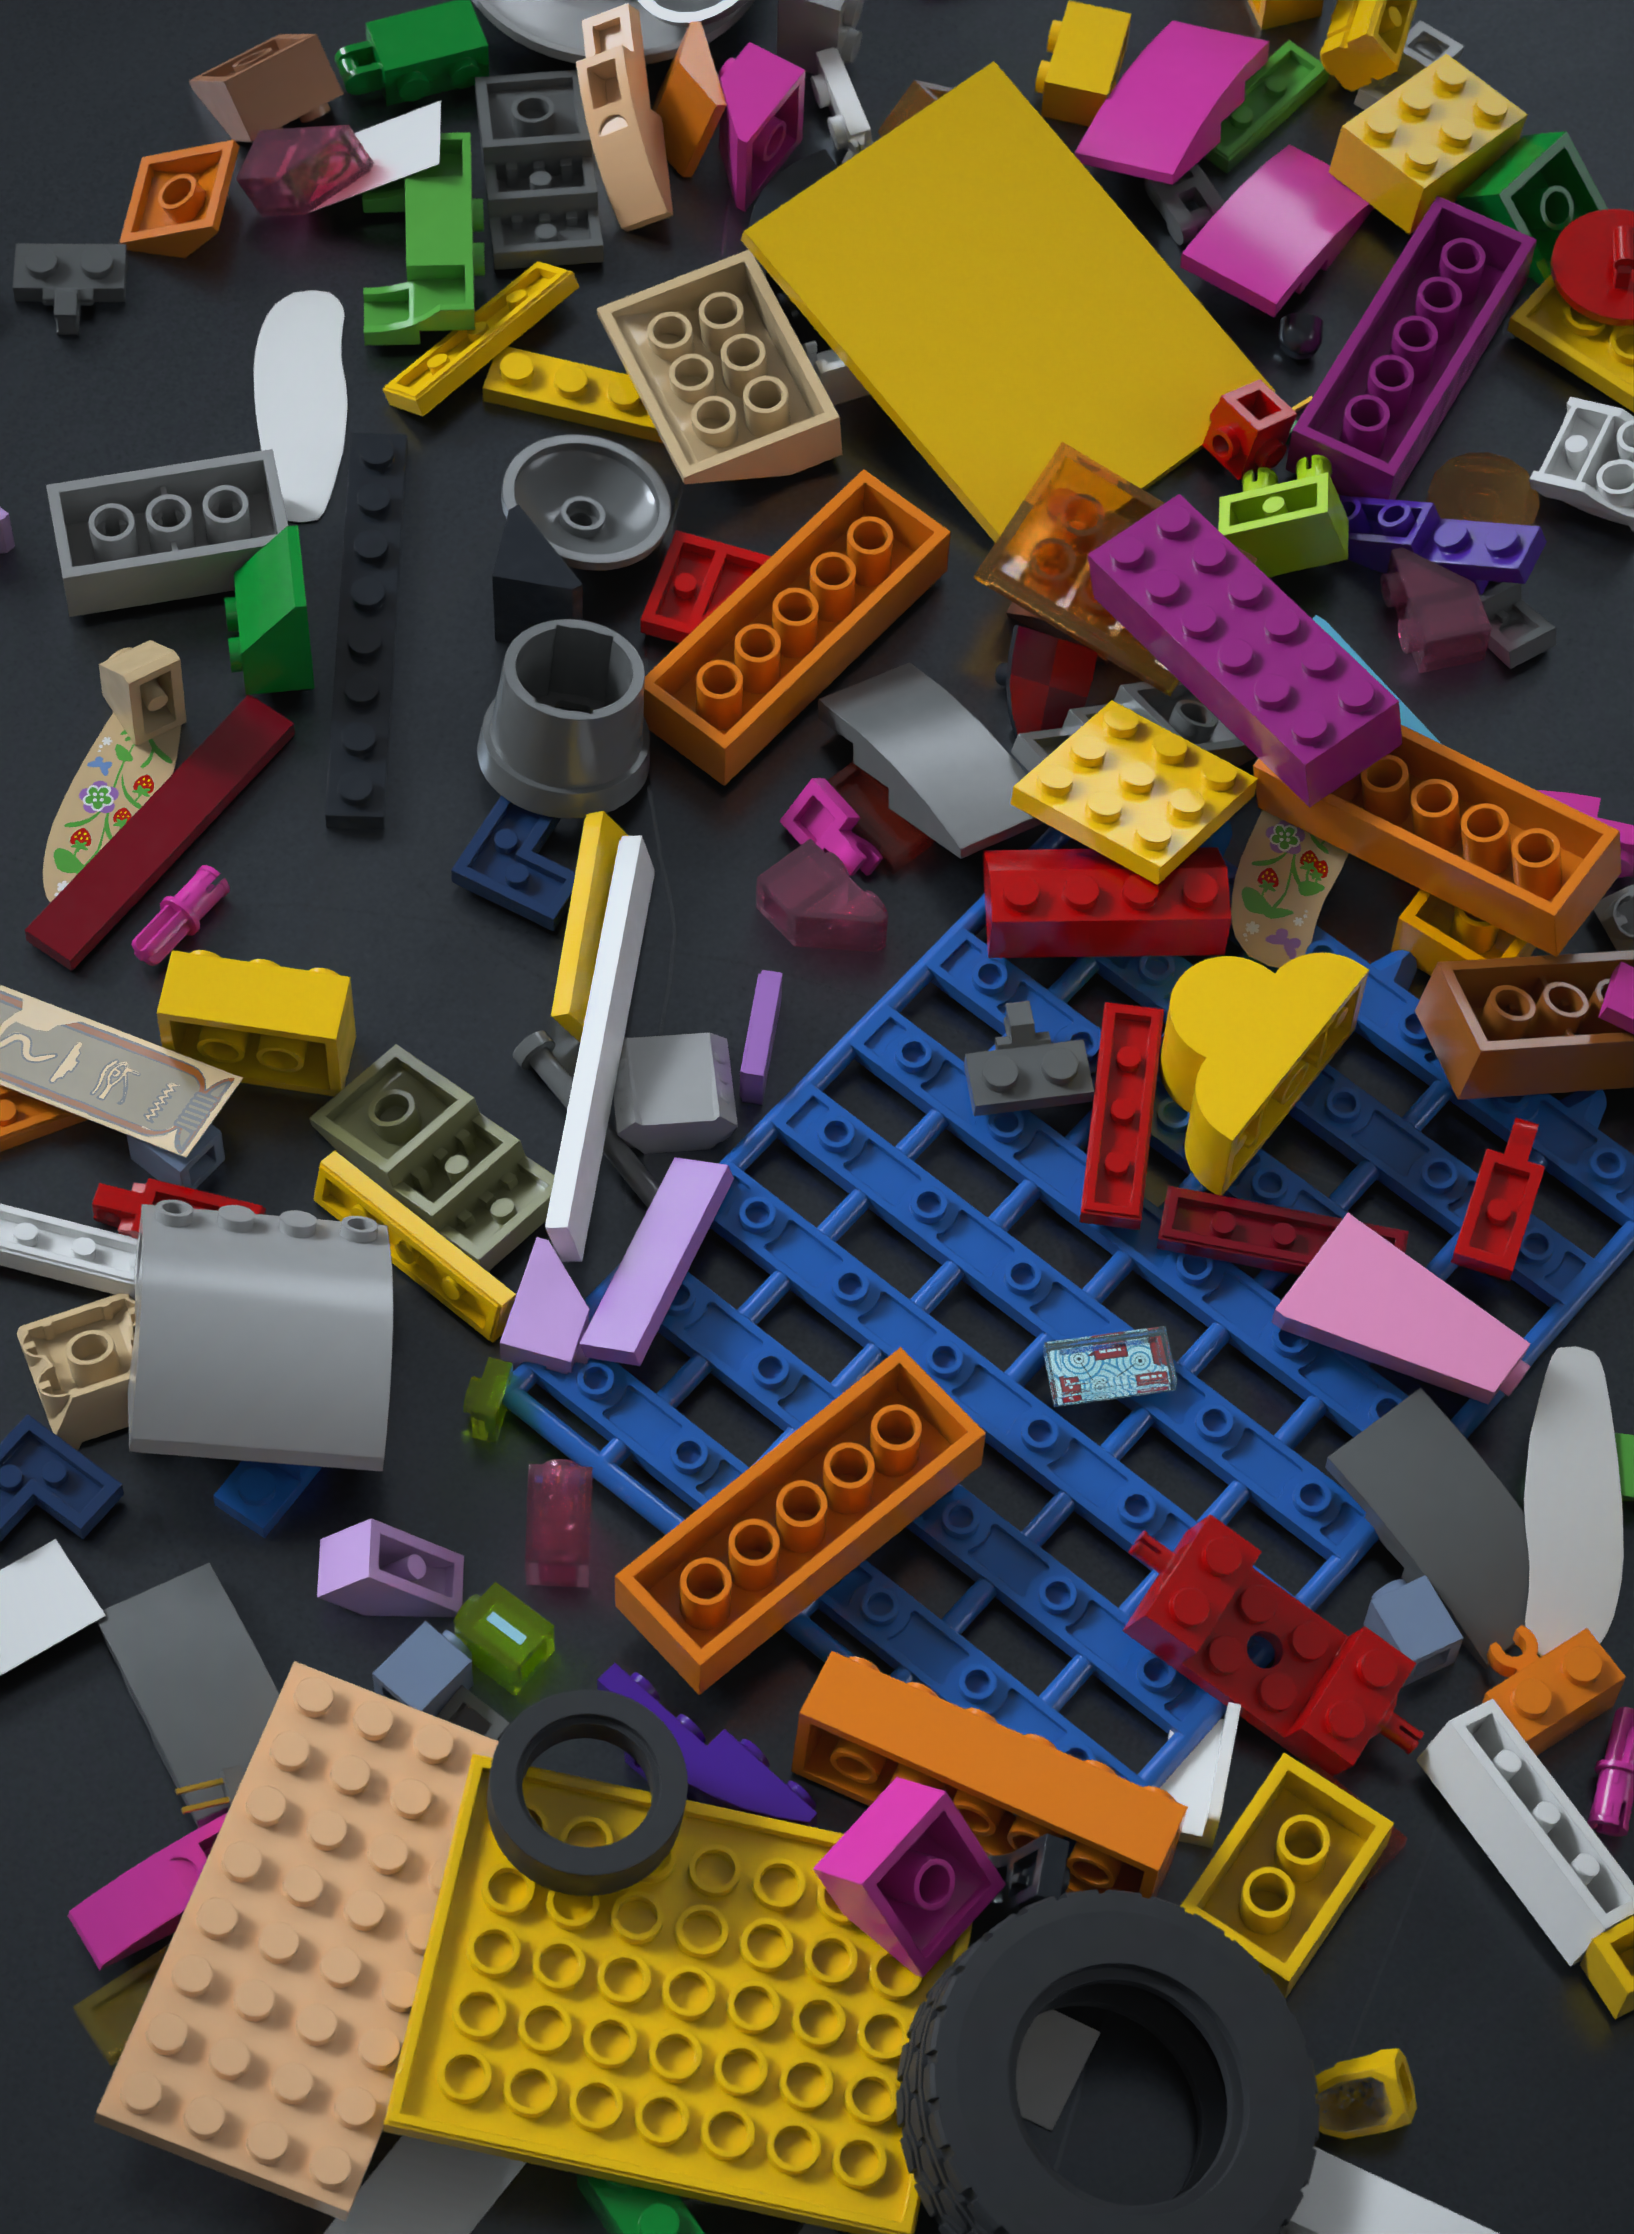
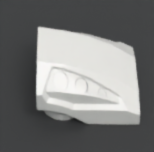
[1530,397,1634,532]

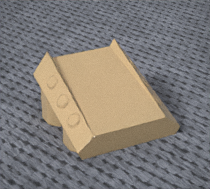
[17,1293,136,1451]

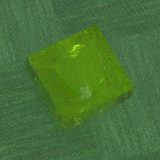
[463,1357,513,1443]

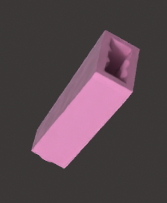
[1272,1213,1531,1404]

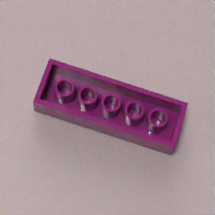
[1285,196,1537,500]
[1088,494,1403,808]

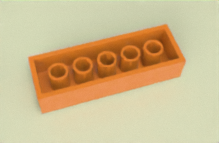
[644,469,951,786]
[1253,725,1621,957]
[615,1347,986,1695]
[791,1651,1188,1899]

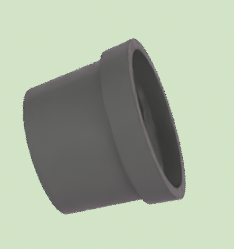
[477,619,650,819]

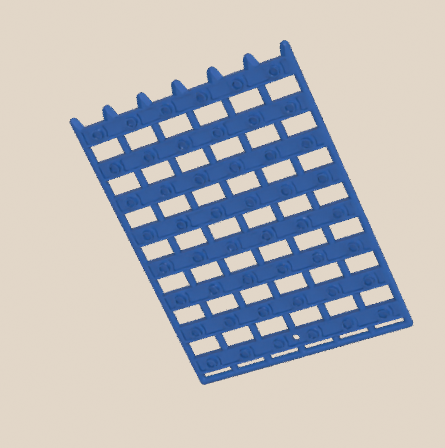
[496,820,1634,1859]

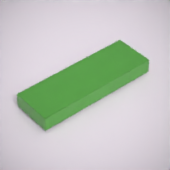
[1204,40,1329,173]

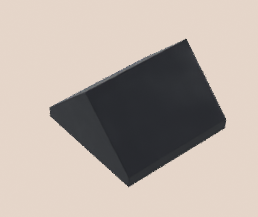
[492,504,583,643]

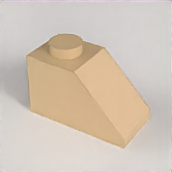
[99,640,187,746]

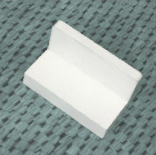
[1160,1702,1241,1848]

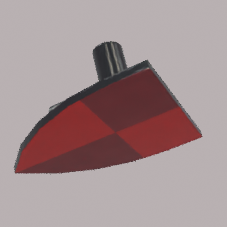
[995,625,1098,741]

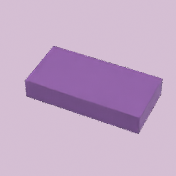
[739,970,783,1105]

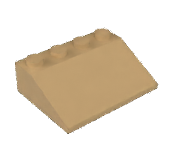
[597,250,842,484]

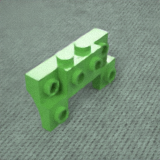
[362,132,485,346]

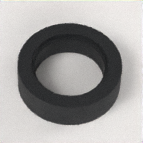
[487,1689,688,1896]

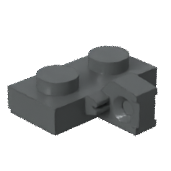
[13,244,128,335]
[964,1001,1094,1116]

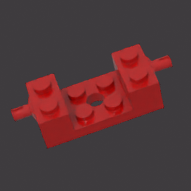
[1122,1514,1424,1779]

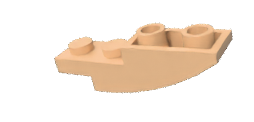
[576,3,673,232]

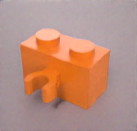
[1482,1625,1626,1756]

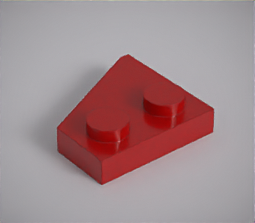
[640,530,771,644]

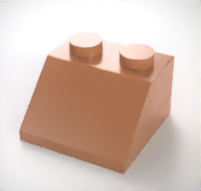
[189,34,343,146]

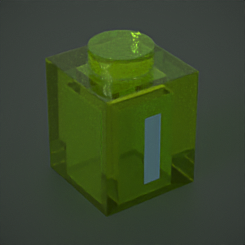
[454,1581,555,1696]

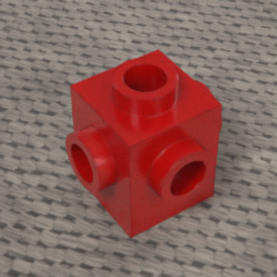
[1202,379,1297,480]

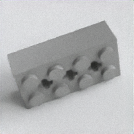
[46,449,288,617]

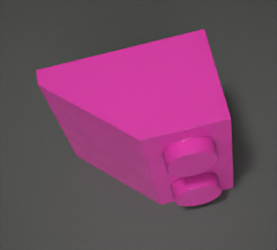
[718,42,805,212]
[813,1777,1006,1977]

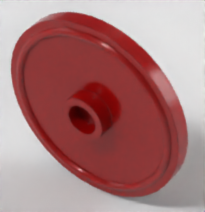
[1551,209,1634,326]

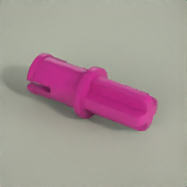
[131,865,230,966]
[1587,1707,1634,1836]

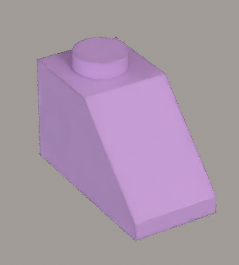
[500,1237,589,1374]
[317,1518,464,1617]

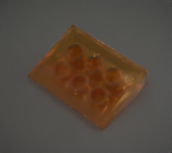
[974,442,1258,697]

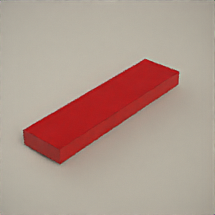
[1079,1002,1164,1230]

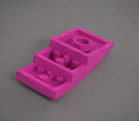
[1075,21,1269,185]
[1180,144,1374,317]

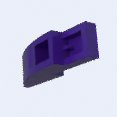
[1338,495,1547,595]
[597,1663,818,1828]

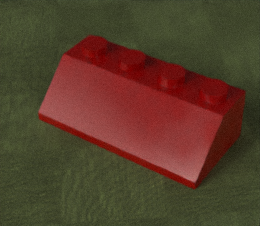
[983,847,1231,958]

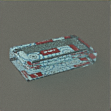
[1043,1326,1177,1407]

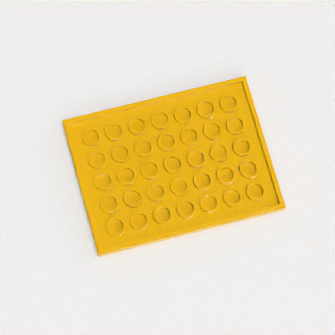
[741,61,1276,578]
[383,1754,972,2234]

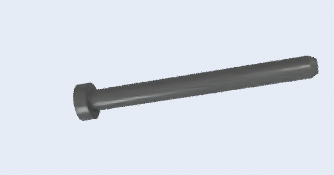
[513,1030,660,1208]

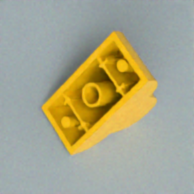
[1159,953,1369,1196]

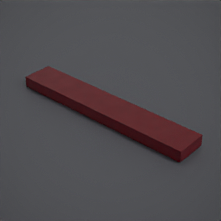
[24,695,295,971]

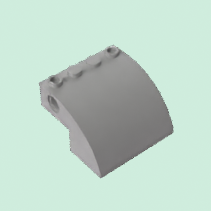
[128,1200,393,1471]

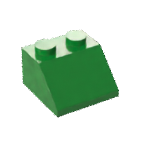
[1456,131,1608,285]
[225,525,315,695]

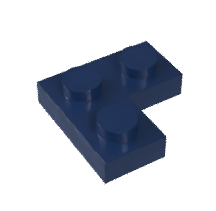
[451,795,575,932]
[0,1414,124,1542]

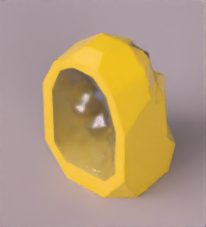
[1315,2048,1417,2139]

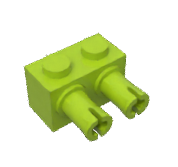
[1218,455,1349,578]

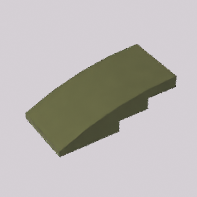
[309,1044,555,1272]

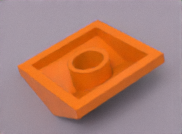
[652,21,727,177]
[120,140,240,258]

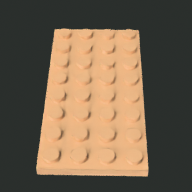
[94,1661,499,2221]

